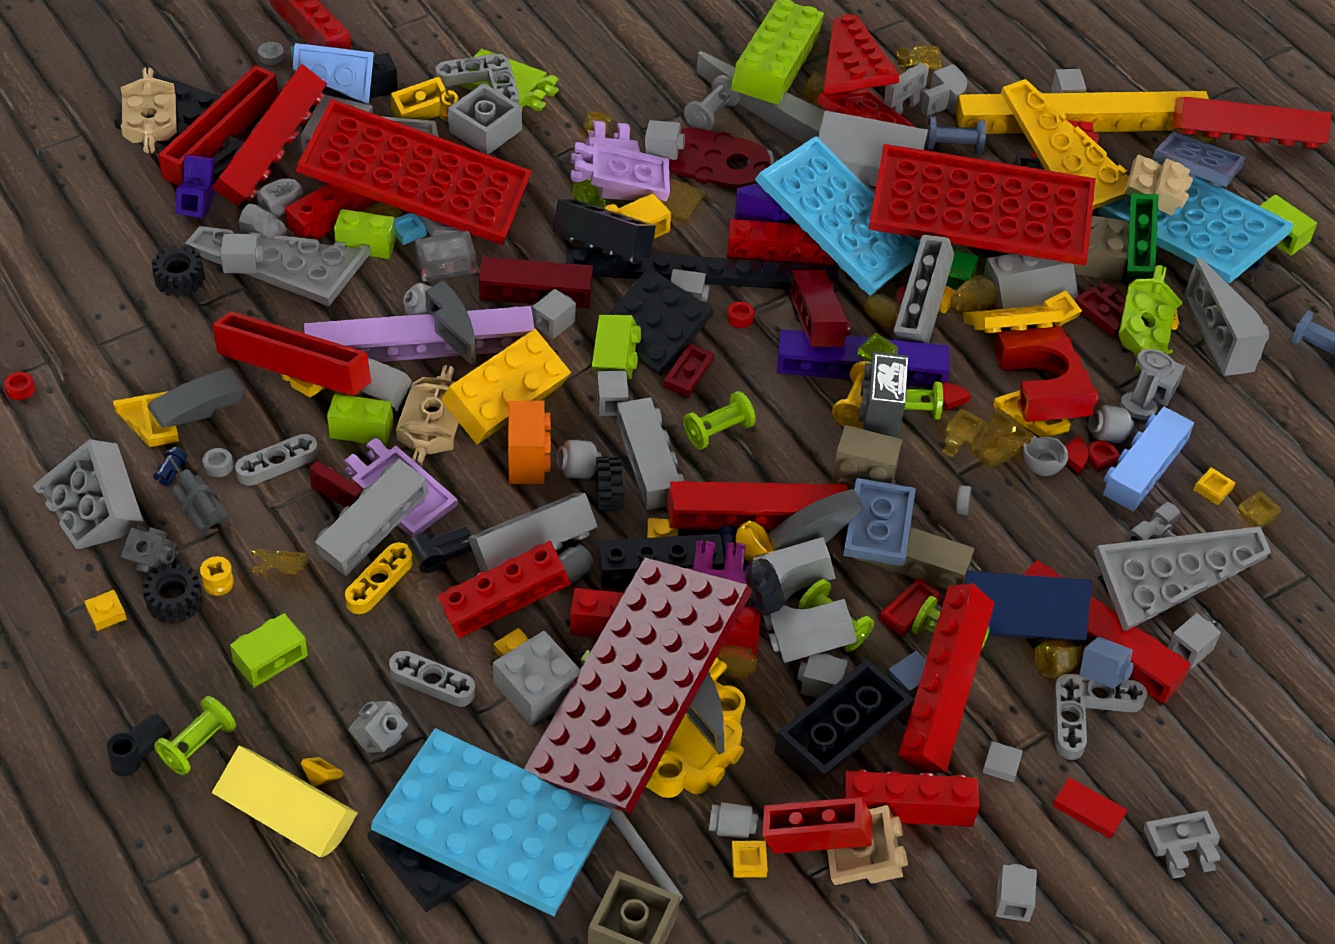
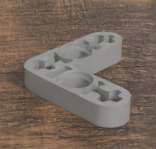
[436,54,519,104]
[1053,674,1147,760]

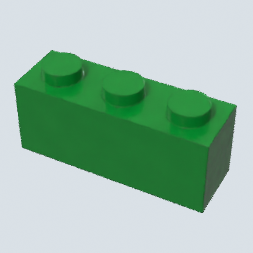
[1126,193,1159,281]

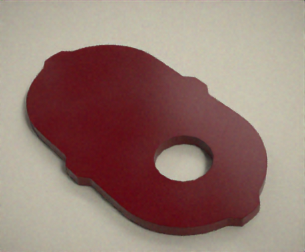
[669,128,771,188]

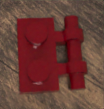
[1074,281,1143,337]

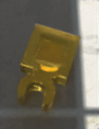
[897,46,942,70]

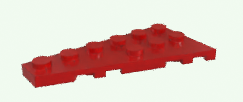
[824,14,899,95]

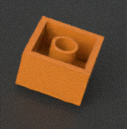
[508,401,551,484]

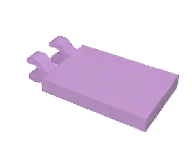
[585,121,644,201]
[571,142,670,201]
[344,438,457,538]

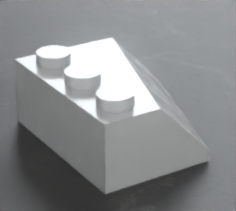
[33,439,143,549]

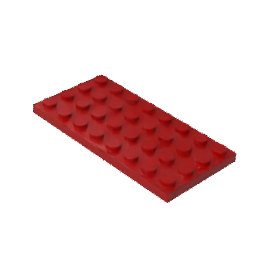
[296,99,532,245]
[868,144,1096,266]

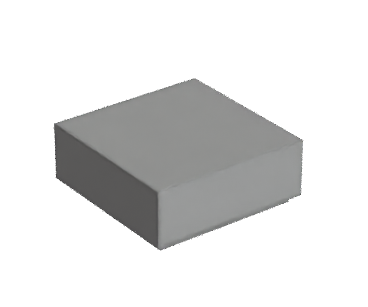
[982,741,1023,783]

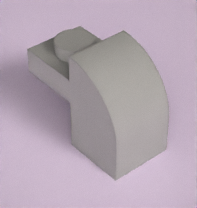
[921,64,967,116]

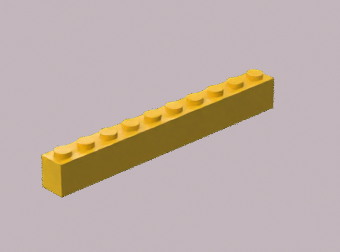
[955,91,1209,134]

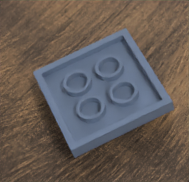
[1152,131,1246,187]

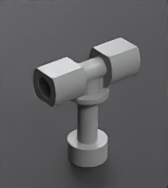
[1127,502,1181,542]

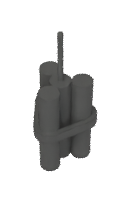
[169,457,229,534]

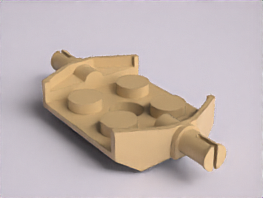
[121,67,177,153]
[396,365,459,467]

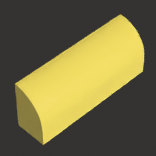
[212,746,358,857]

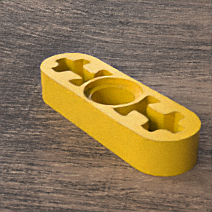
[345,542,413,614]

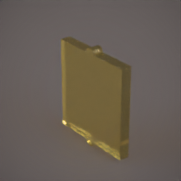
[660,178,706,223]

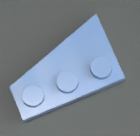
[292,43,374,104]

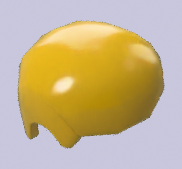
[735,520,775,563]

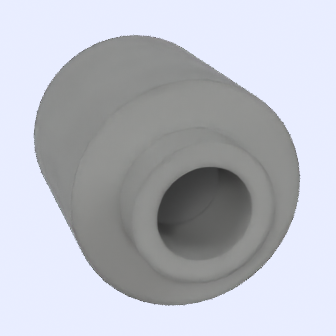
[709,802,758,840]

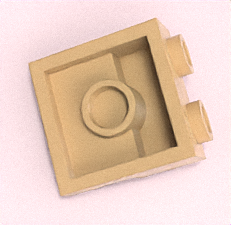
[1124,154,1193,216]
[827,805,908,885]

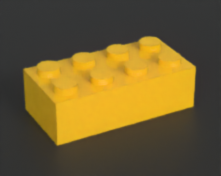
[441,329,572,445]

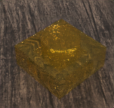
[1237,491,1282,528]

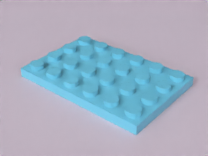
[755,136,920,296]
[1098,161,1293,283]
[371,728,611,916]

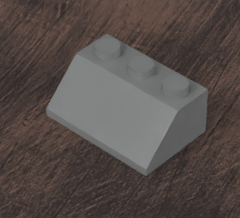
[982,253,1078,309]

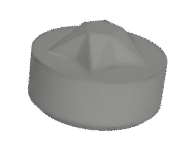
[258,42,284,65]

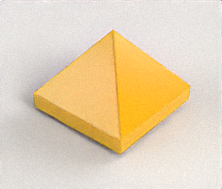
[301,757,344,787]

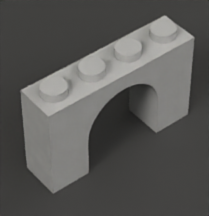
[753,537,857,663]

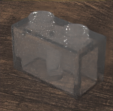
[415,231,476,281]

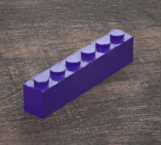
[776,329,949,388]

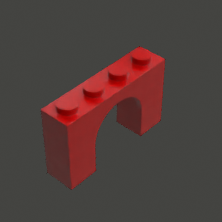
[994,326,1098,422]

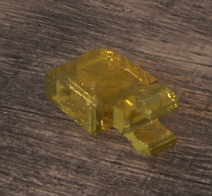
[942,409,986,458]
[250,548,308,574]

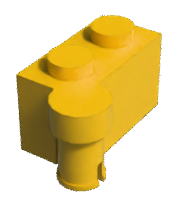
[391,77,458,122]
[605,193,671,239]

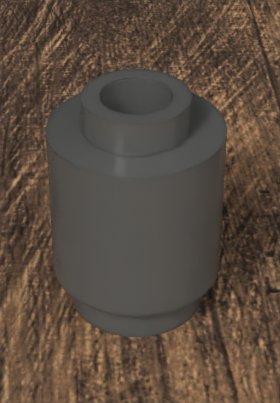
[558,545,593,589]

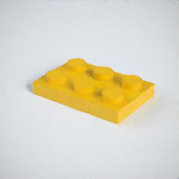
[963,305,1063,333]

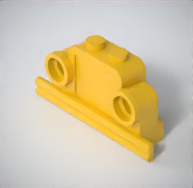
[646,657,745,798]

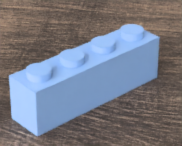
[1103,407,1194,512]

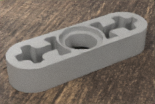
[235,434,318,486]
[389,651,475,707]

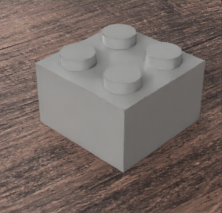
[448,83,522,155]
[493,631,580,727]

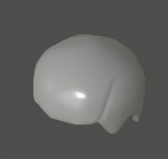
[1023,436,1068,476]

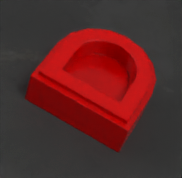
[1087,441,1121,473]

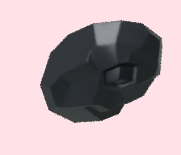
[744,558,786,615]

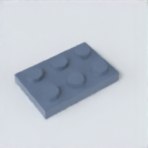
[843,478,916,566]

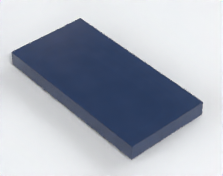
[966,571,1092,643]

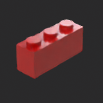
[762,797,872,854]

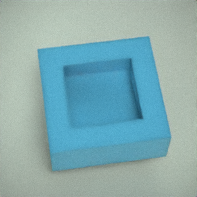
[395,213,427,245]

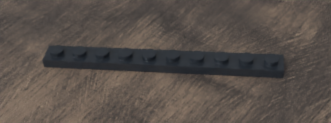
[566,247,838,293]

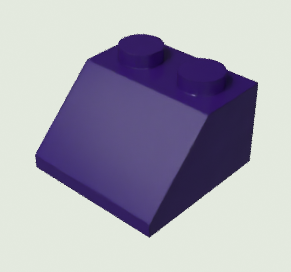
[734,183,797,224]

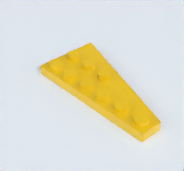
[1001,79,1129,210]

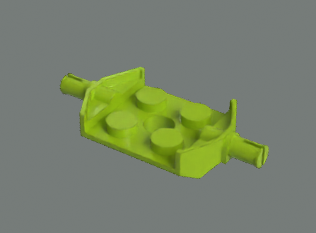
[1118,265,1182,372]

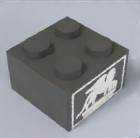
[858,352,908,437]

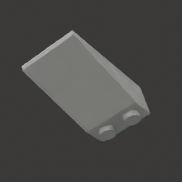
[1183,258,1269,376]

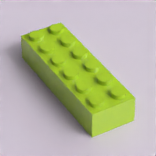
[730,0,824,105]

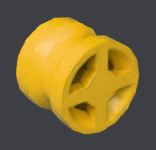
[200,556,234,596]

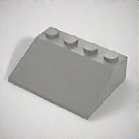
[818,110,928,195]

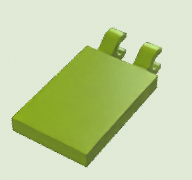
[458,48,559,111]

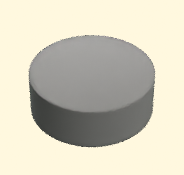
[202,448,233,478]
[956,485,972,516]

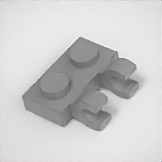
[884,62,929,115]
[1143,811,1220,879]

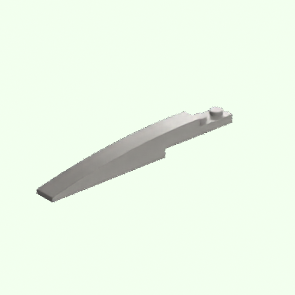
[696,51,825,144]

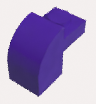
[175,155,215,218]

